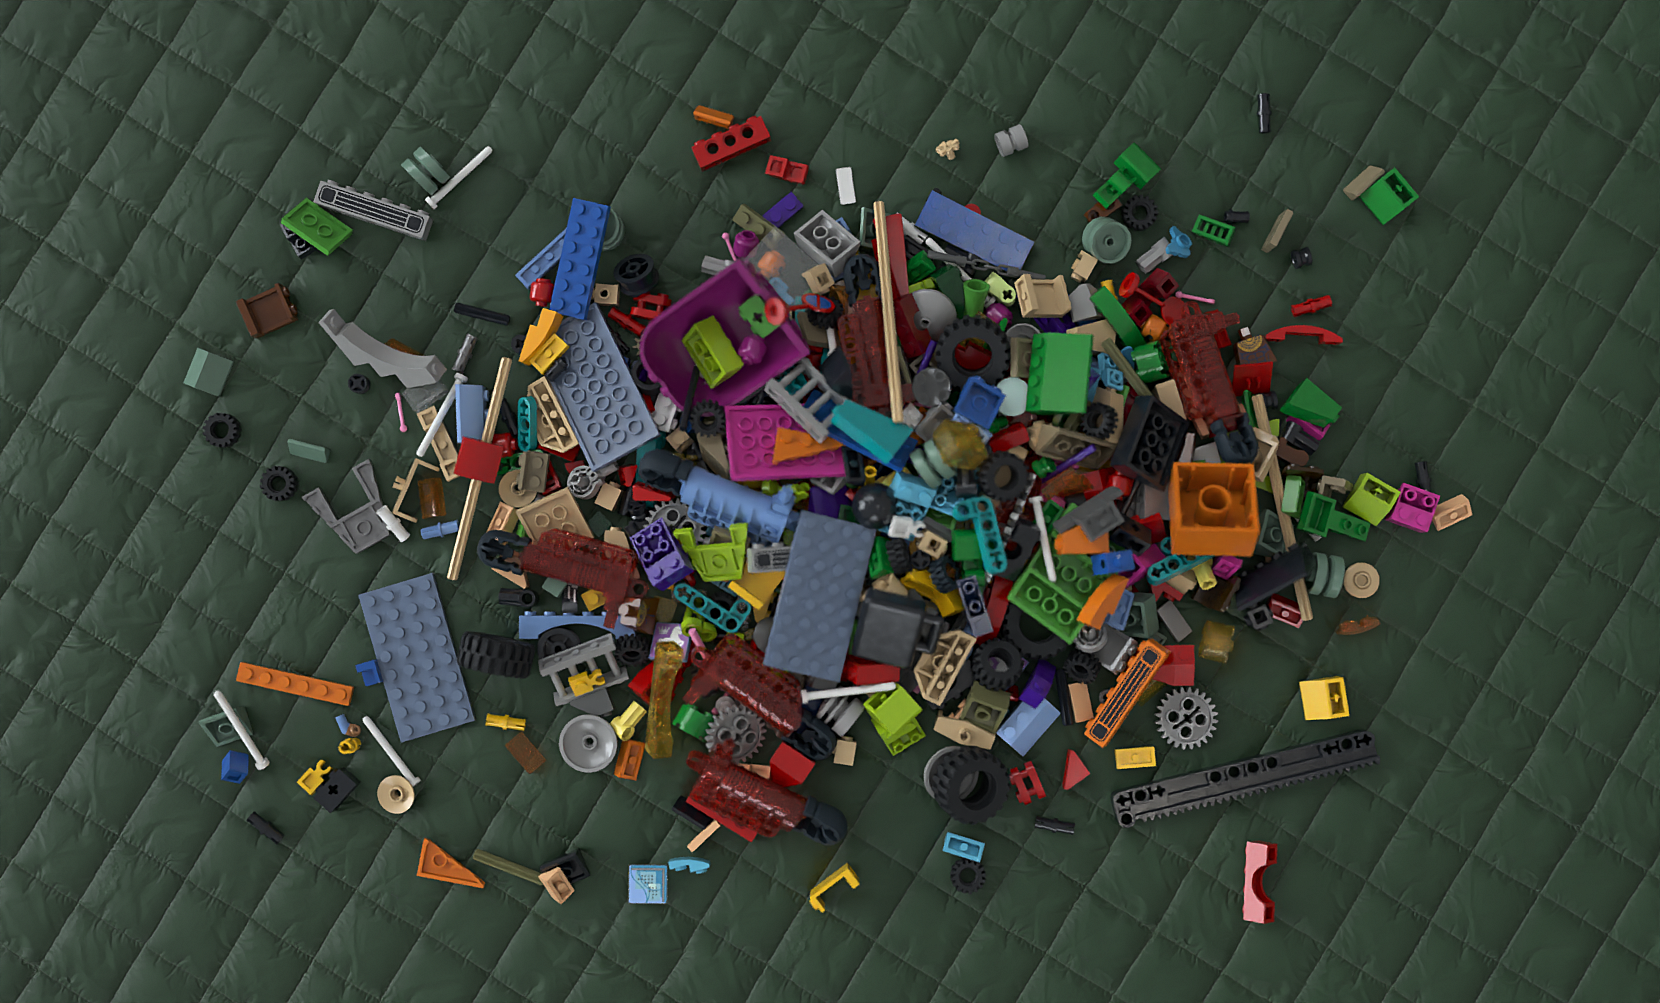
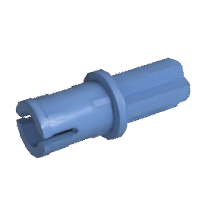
[421,520,460,539]

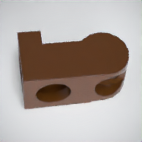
[1084,199,1122,223]
[1276,436,1309,467]

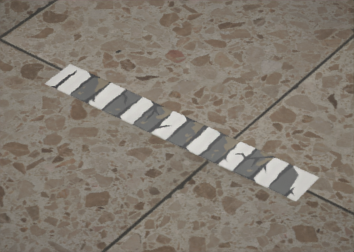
[985,473,1036,582]

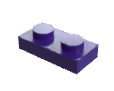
[762,192,804,228]

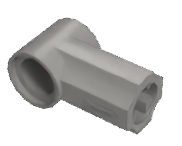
[1136,237,1172,274]
[701,256,734,275]

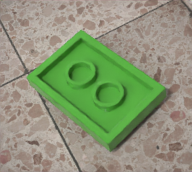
[281,198,353,256]

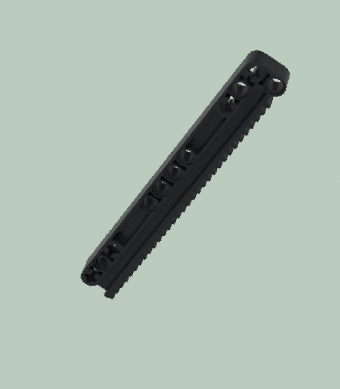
[1111,730,1380,828]

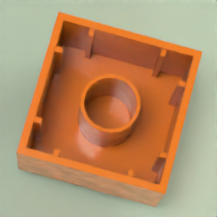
[1168,462,1259,556]

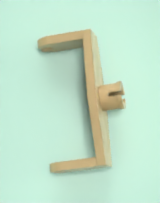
[392,458,440,523]
[934,710,995,750]

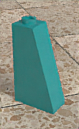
[830,399,914,464]

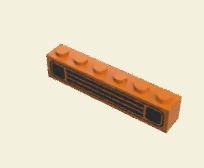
[1084,638,1171,748]

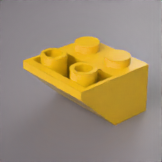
[1299,676,1350,720]

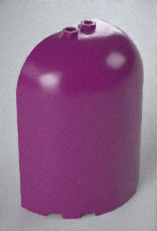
[640,257,810,417]

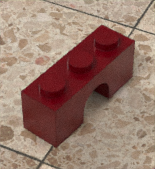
[1122,268,1179,327]
[893,293,932,358]

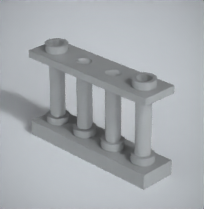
[764,357,853,444]
[538,633,629,706]

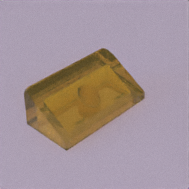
[1137,680,1167,706]

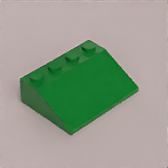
[1025,333,1094,415]

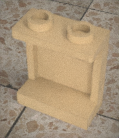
[1014,274,1071,318]

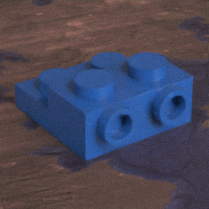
[953,376,1006,431]

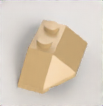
[527,376,579,453]
[913,630,977,706]

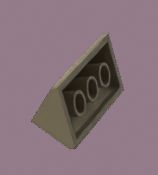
[1035,424,1117,470]

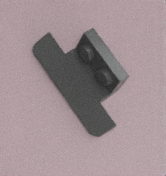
[1053,486,1124,542]

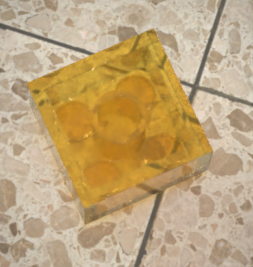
[932,419,988,470]

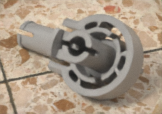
[567,461,619,500]
[1074,624,1108,653]

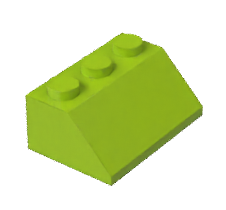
[681,316,744,389]

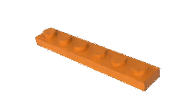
[236,662,354,706]

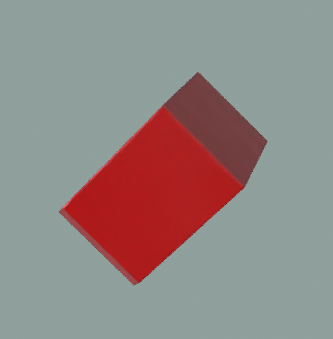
[1062,749,1090,790]

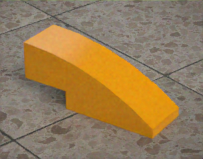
[519,308,563,366]

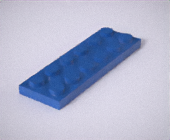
[915,190,1034,272]
[549,198,611,320]
[803,389,918,473]

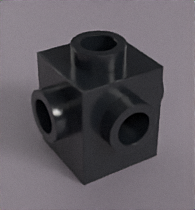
[1243,602,1273,631]

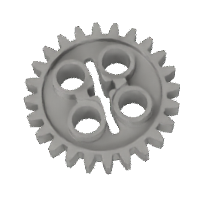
[643,498,707,558]
[1154,686,1218,750]
[705,703,766,765]

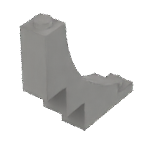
[318,309,447,388]

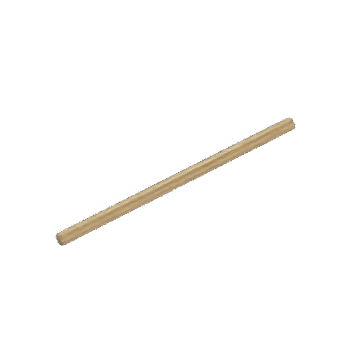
[874,201,904,423]
[447,357,512,580]
[1252,394,1313,621]

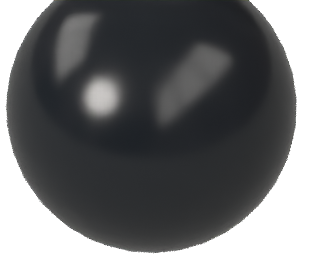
[852,482,899,530]

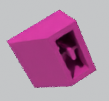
[1384,483,1440,533]

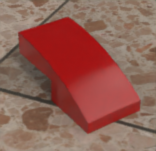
[765,155,809,185]

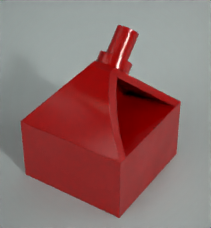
[770,741,816,792]

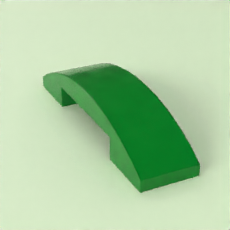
[1089,286,1146,351]

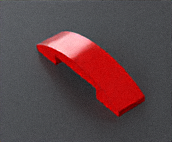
[1263,325,1343,345]
[975,575,1013,645]

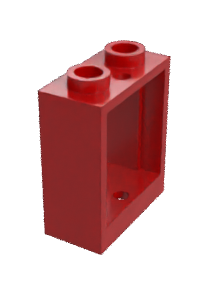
[841,654,900,685]

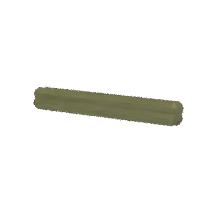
[1102,338,1152,396]
[473,849,543,885]

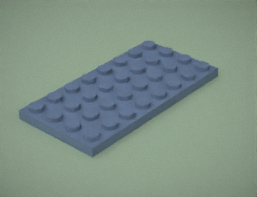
[549,302,661,472]
[763,510,876,682]
[358,573,476,742]

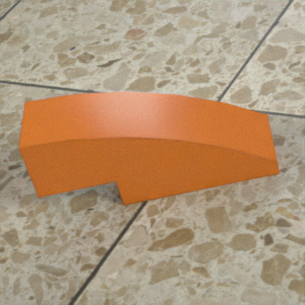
[1077,574,1129,630]

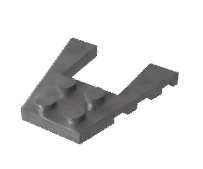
[302,459,391,554]

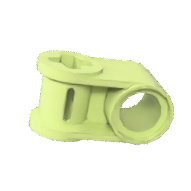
[985,272,1016,307]

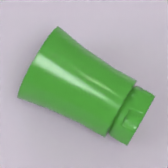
[963,279,990,317]

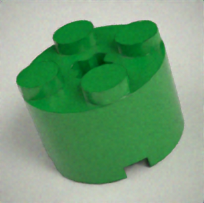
[1131,340,1170,384]
[672,702,714,743]

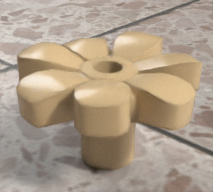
[936,139,960,160]

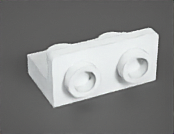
[652,393,682,433]

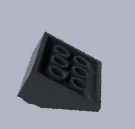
[1110,395,1190,492]
[1235,542,1317,612]

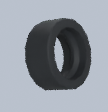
[632,359,662,396]

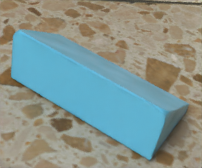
[943,832,985,863]

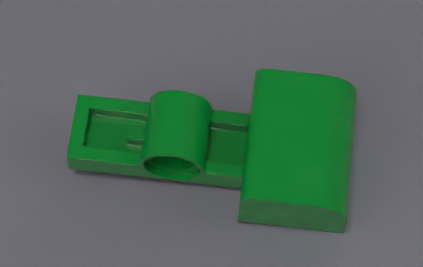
[1093,142,1161,209]
[1297,492,1371,542]
[951,528,995,607]

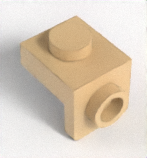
[1027,420,1052,451]

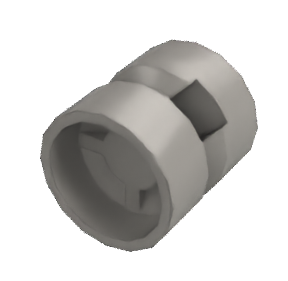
[994,124,1028,157]

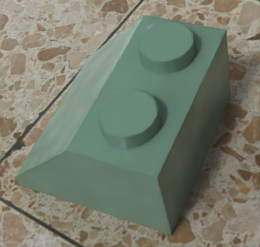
[1119,592,1159,638]

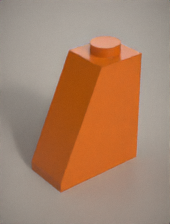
[1054,525,1109,555]

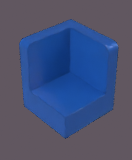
[355,659,383,686]
[221,750,249,784]

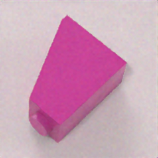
[1117,544,1167,589]

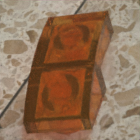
[1335,616,1381,635]

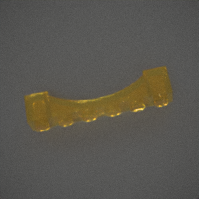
[645,641,684,759]

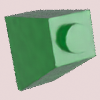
[1279,378,1342,428]

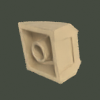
[1251,427,1279,482]

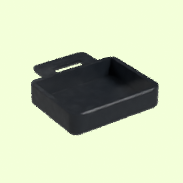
[852,588,945,669]

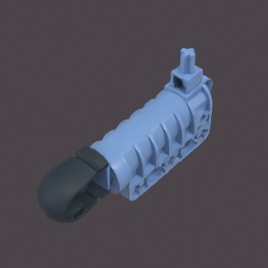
[638,449,800,547]

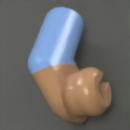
[335,714,361,737]

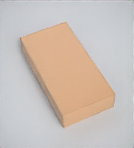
[687,820,721,852]

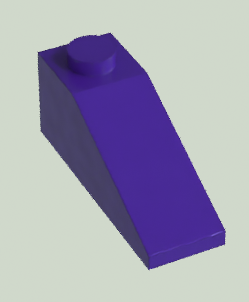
[1019,659,1056,709]

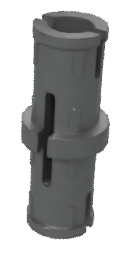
[451,334,478,374]

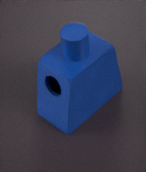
[1091,550,1135,575]

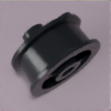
[613,254,659,298]
[537,628,581,671]

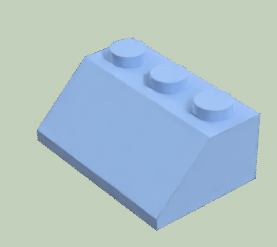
[455,384,489,444]
[996,699,1061,756]

